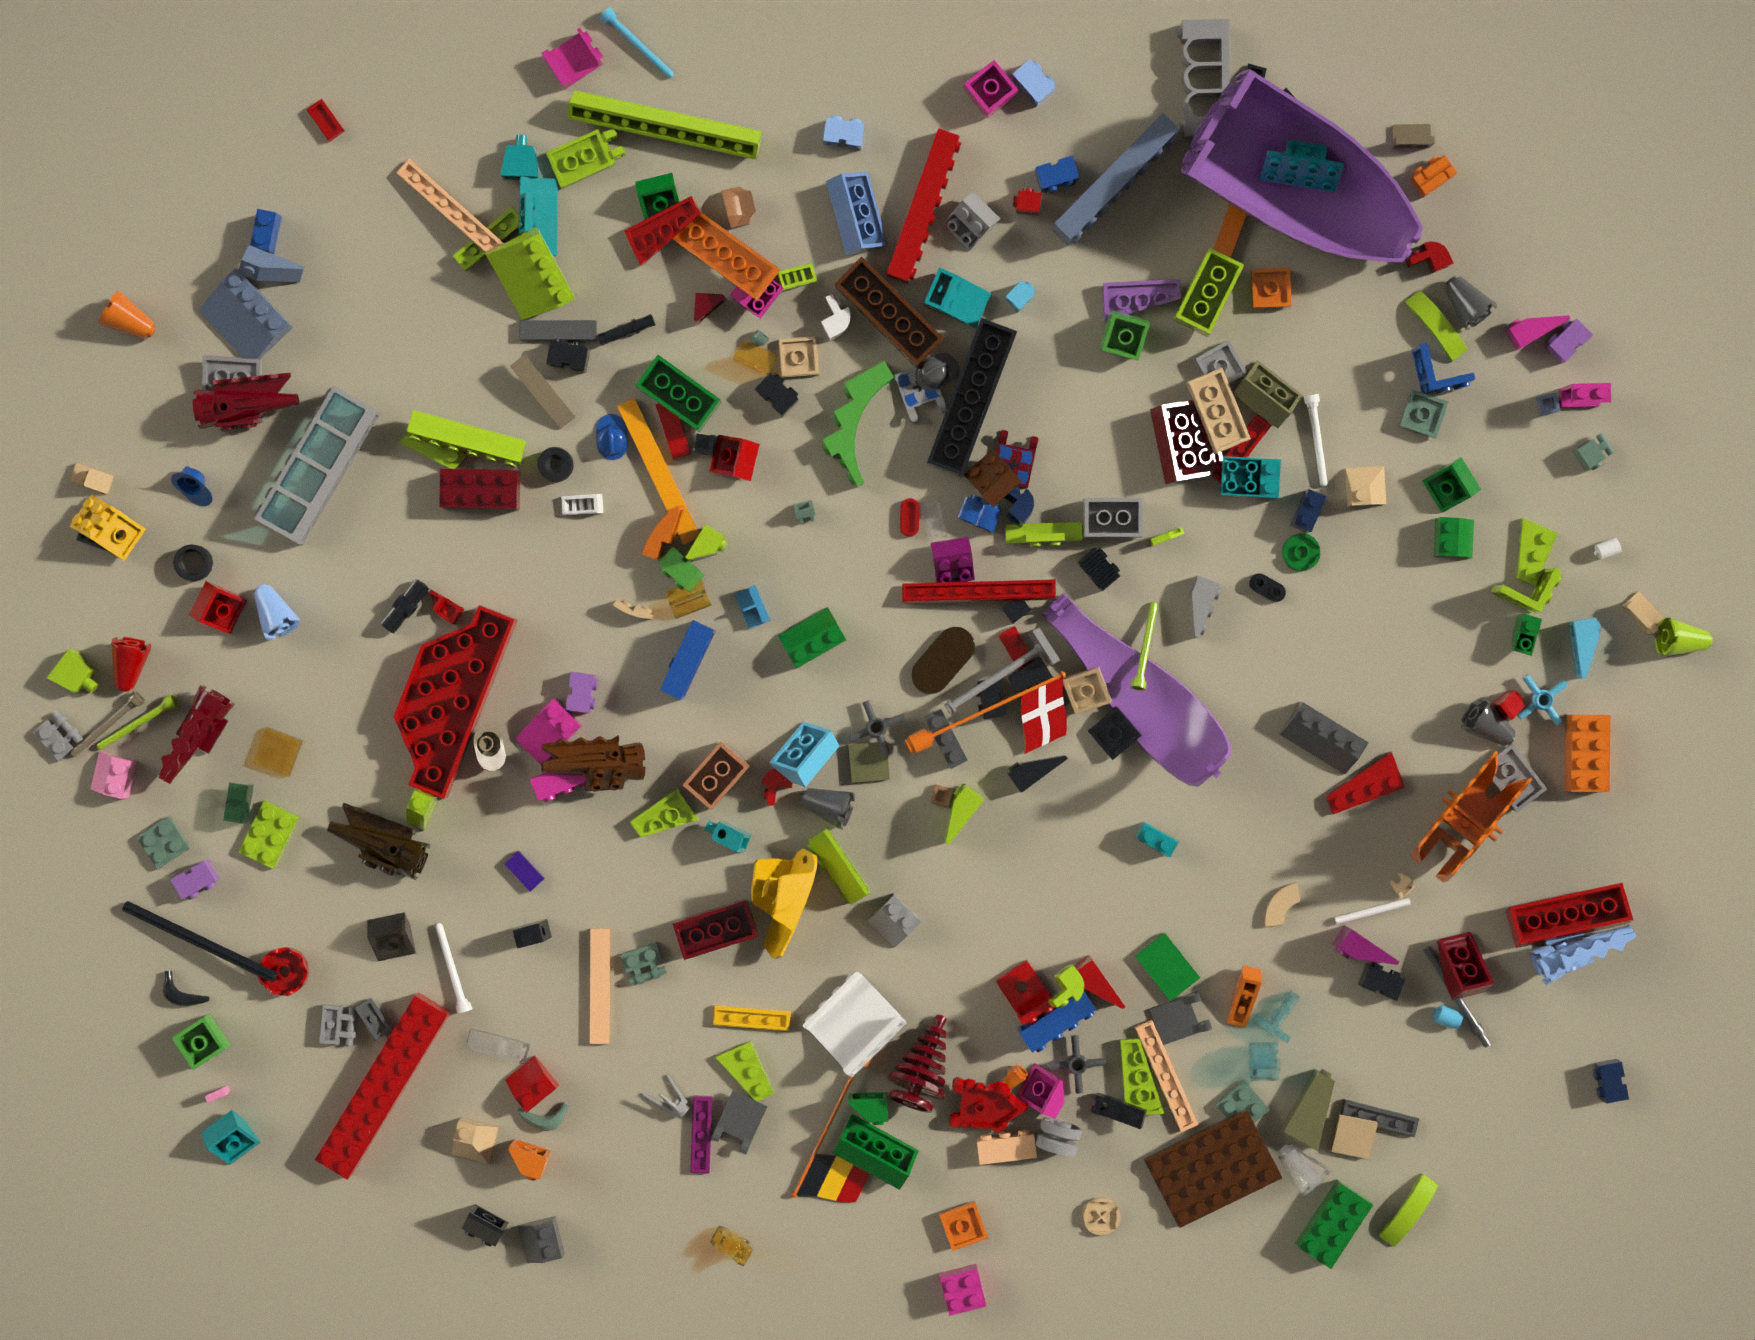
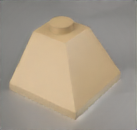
[1345,466,1386,507]
[452,1117,499,1164]

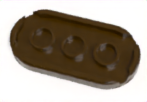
[912,627,975,694]

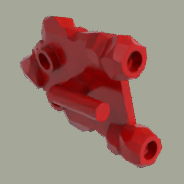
[949,1077,1028,1133]

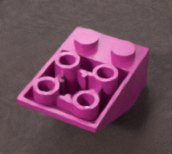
[530,772,587,802]

